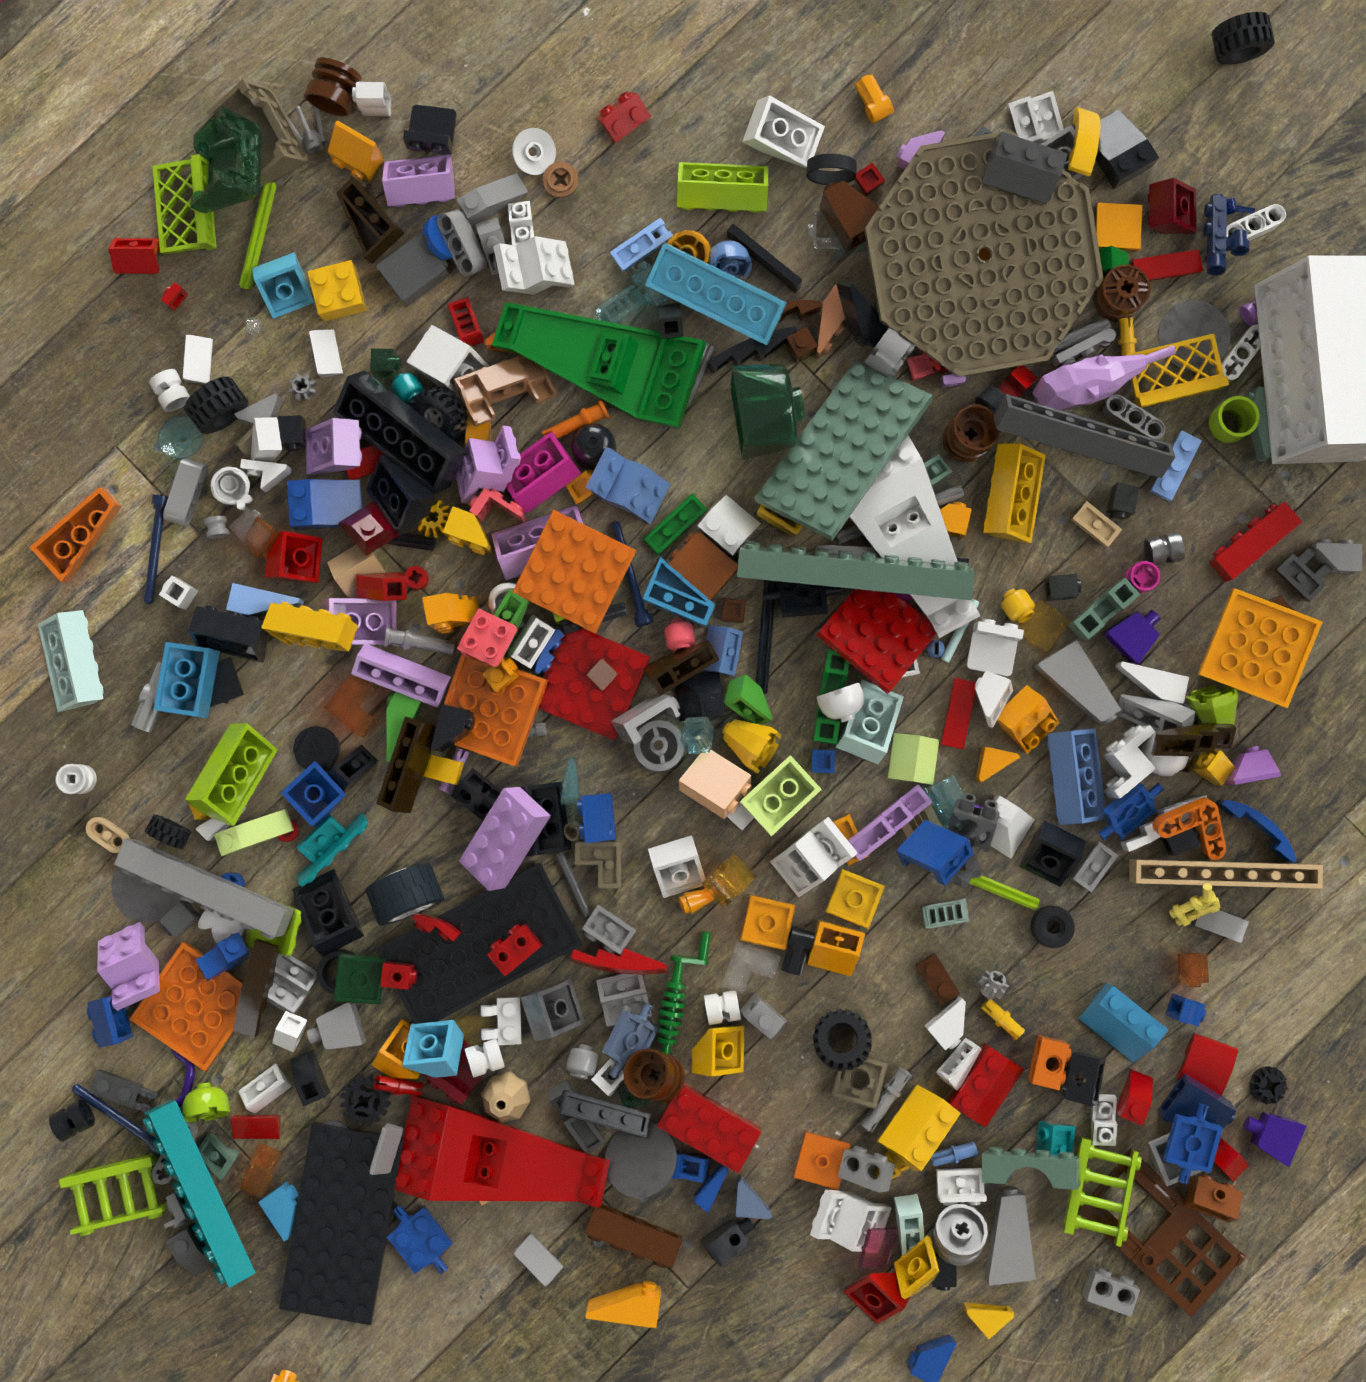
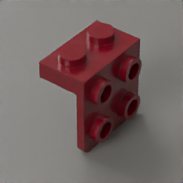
[425,1040,488,1105]

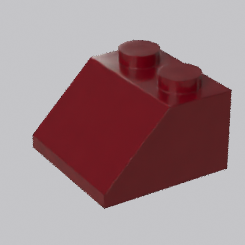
[1147,178,1197,234]

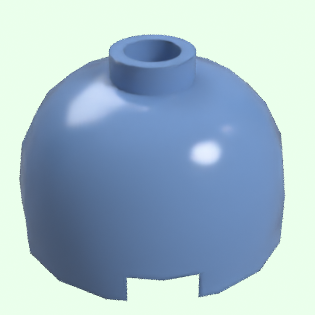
[708,241,752,278]

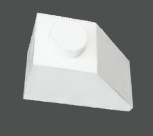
[975,671,1013,728]
[924,996,966,1050]

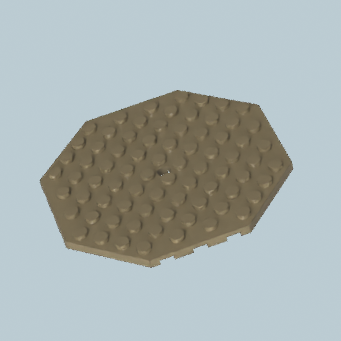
[864,130,1104,377]

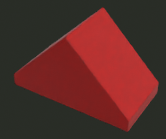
[1214,1137,1249,1182]

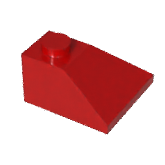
[264,531,323,583]
[843,1273,910,1324]

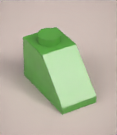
[724,674,772,725]

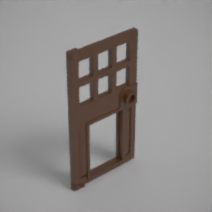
[1078,1148,1246,1318]

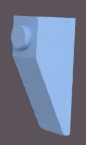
[226,583,304,617]

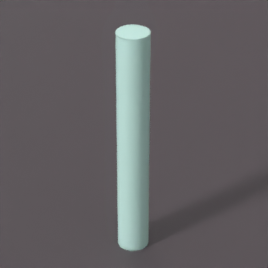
[941,599,979,663]

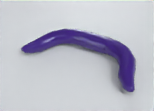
[171,1049,195,1107]

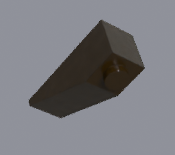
[643,640,719,695]

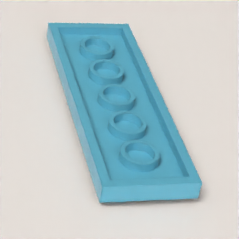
[645,243,787,345]

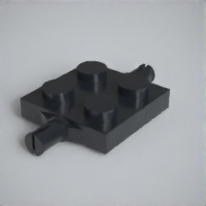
[763,581,841,618]

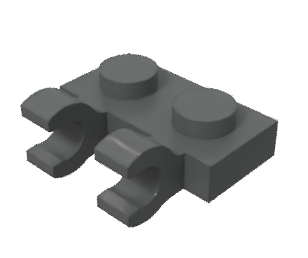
[1274,547,1332,602]

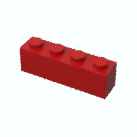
[1208,501,1302,582]

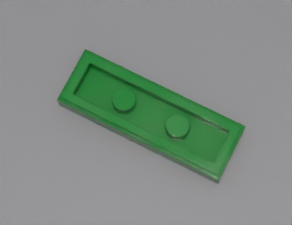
[643,493,708,556]

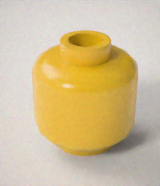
[1001,588,1035,623]

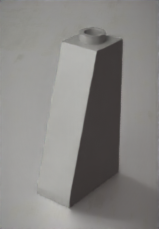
[1034,640,1121,724]
[985,1187,1036,1286]

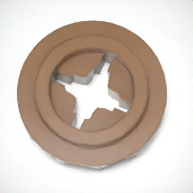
[543,162,579,198]

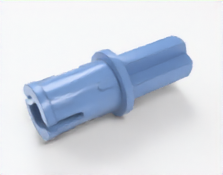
[930,1141,978,1166]

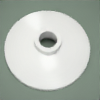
[512,128,556,175]

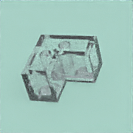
[721,940,781,994]

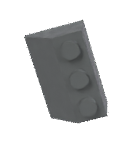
[981,132,1068,204]

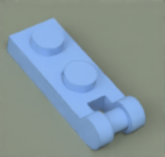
[610,218,673,273]

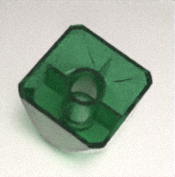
[730,364,805,460]

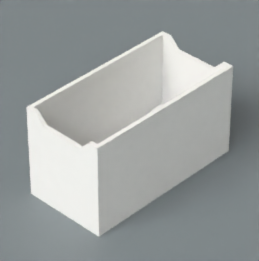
[1254,256,1366,464]

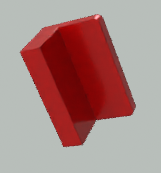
[108,238,160,274]

